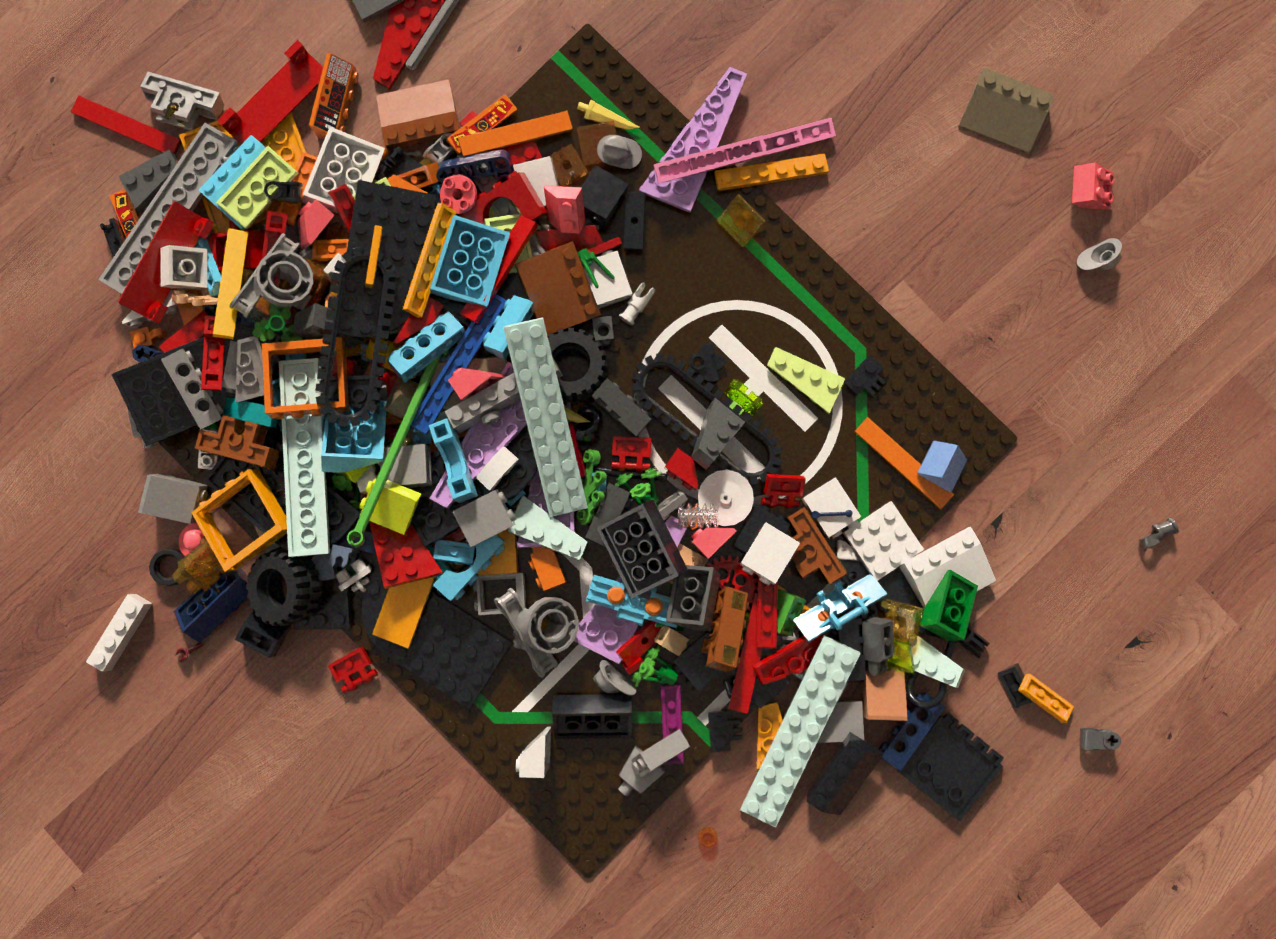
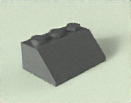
[666,565,721,631]

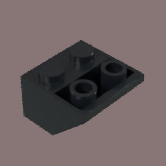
[235,611,292,658]

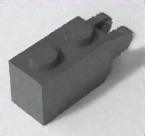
[862,617,895,676]

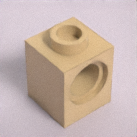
[654,626,689,656]

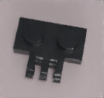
[843,354,887,398]
[708,710,743,752]

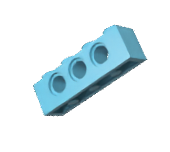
[387,311,465,383]

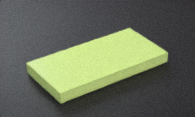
[216,146,298,230]

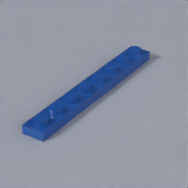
[411,294,507,435]

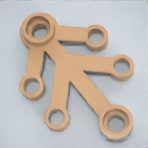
[171,287,219,306]

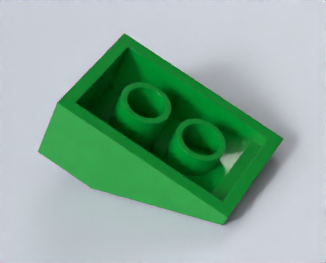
[920,570,978,641]

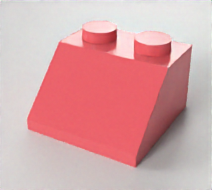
[544,186,586,234]
[297,200,334,250]
[448,368,505,400]
[691,528,736,559]

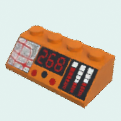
[309,53,359,139]

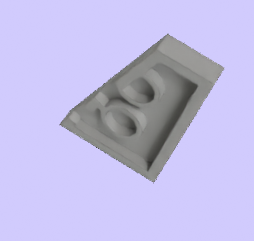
[235,336,274,403]

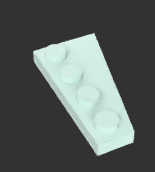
[508,496,588,561]
[888,625,965,688]

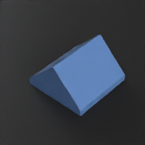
[917,441,967,493]

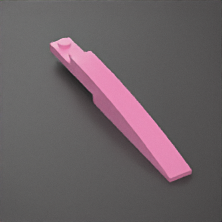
[653,118,836,184]

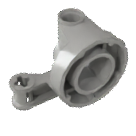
[229,233,313,318]
[494,588,579,678]

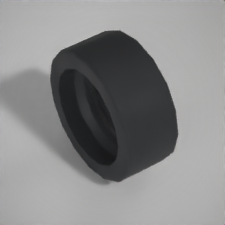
[149,549,190,586]

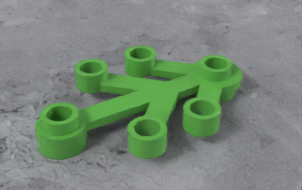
[577,449,607,525]

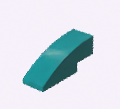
[223,397,278,427]

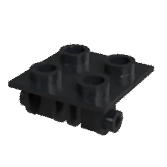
[374,146,424,181]

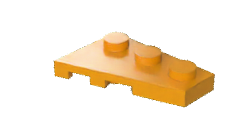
[757,701,783,769]

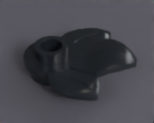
[689,344,727,382]

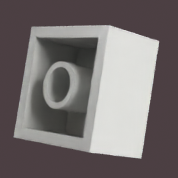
[161,245,207,290]

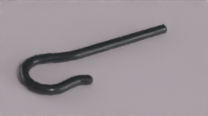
[905,640,957,709]

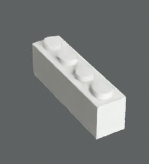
[86,594,152,672]

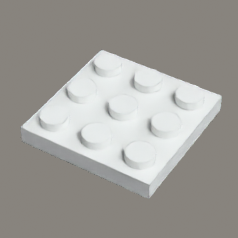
[843,501,924,581]

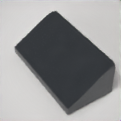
[998,663,1033,708]

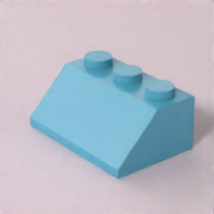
[483,296,535,361]

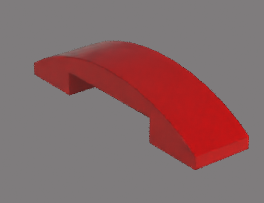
[262,211,288,288]
[201,315,225,391]

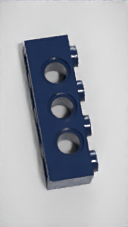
[878,692,946,771]

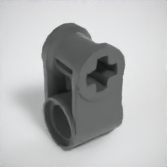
[1080,728,1121,750]

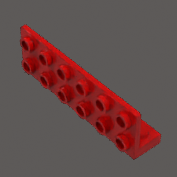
[217,40,323,145]
[118,201,214,324]

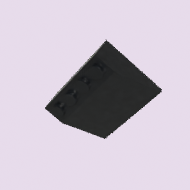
[597,500,688,599]

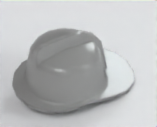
[597,135,642,169]
[1077,238,1122,270]
[593,660,636,695]

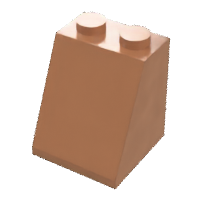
[861,665,907,721]

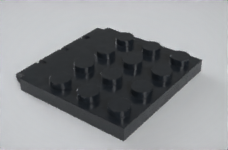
[897,712,1004,822]

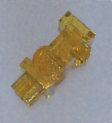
[173,536,225,594]
[881,599,923,657]

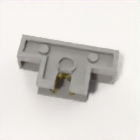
[140,72,224,131]

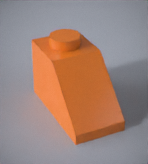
[397,162,439,188]

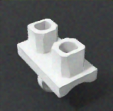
[336,558,373,592]

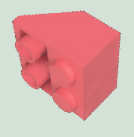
[1072,162,1115,210]

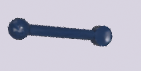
[811,510,853,519]

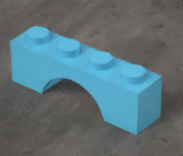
[429,418,478,503]
[433,534,506,601]

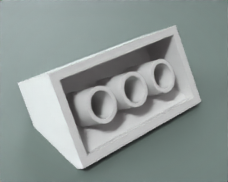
[516,727,551,778]

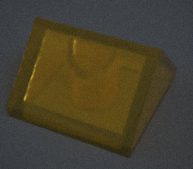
[716,194,765,247]

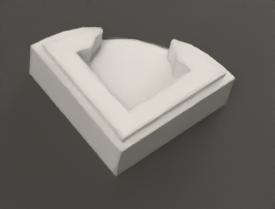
[836,540,857,560]

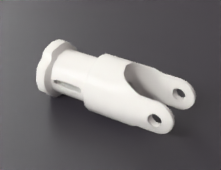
[619,283,655,326]

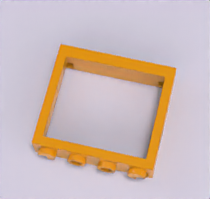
[191,469,287,572]

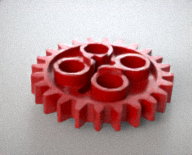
[706,555,758,611]

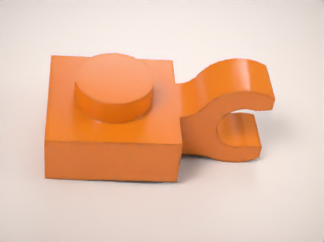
[130,327,167,348]

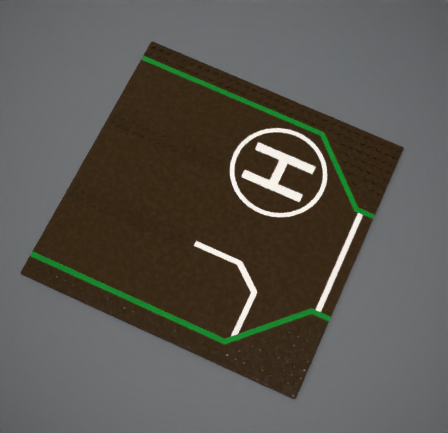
[159,24,1017,879]

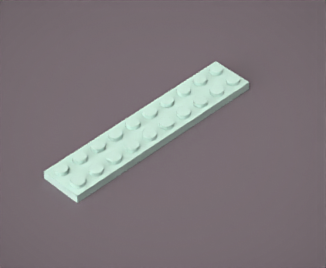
[503,317,588,517]
[279,358,330,557]
[740,635,860,828]

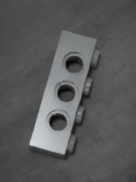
[161,349,224,430]

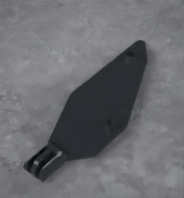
[839,560,990,658]

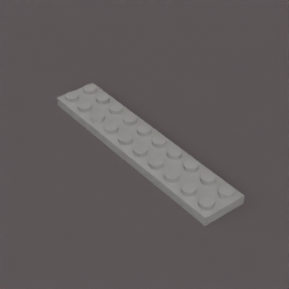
[98,123,238,294]

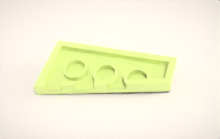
[767,347,845,414]

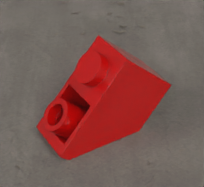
[664,448,698,491]

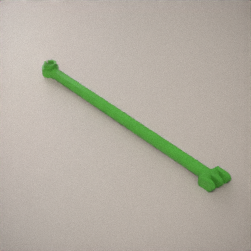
[347,348,451,548]

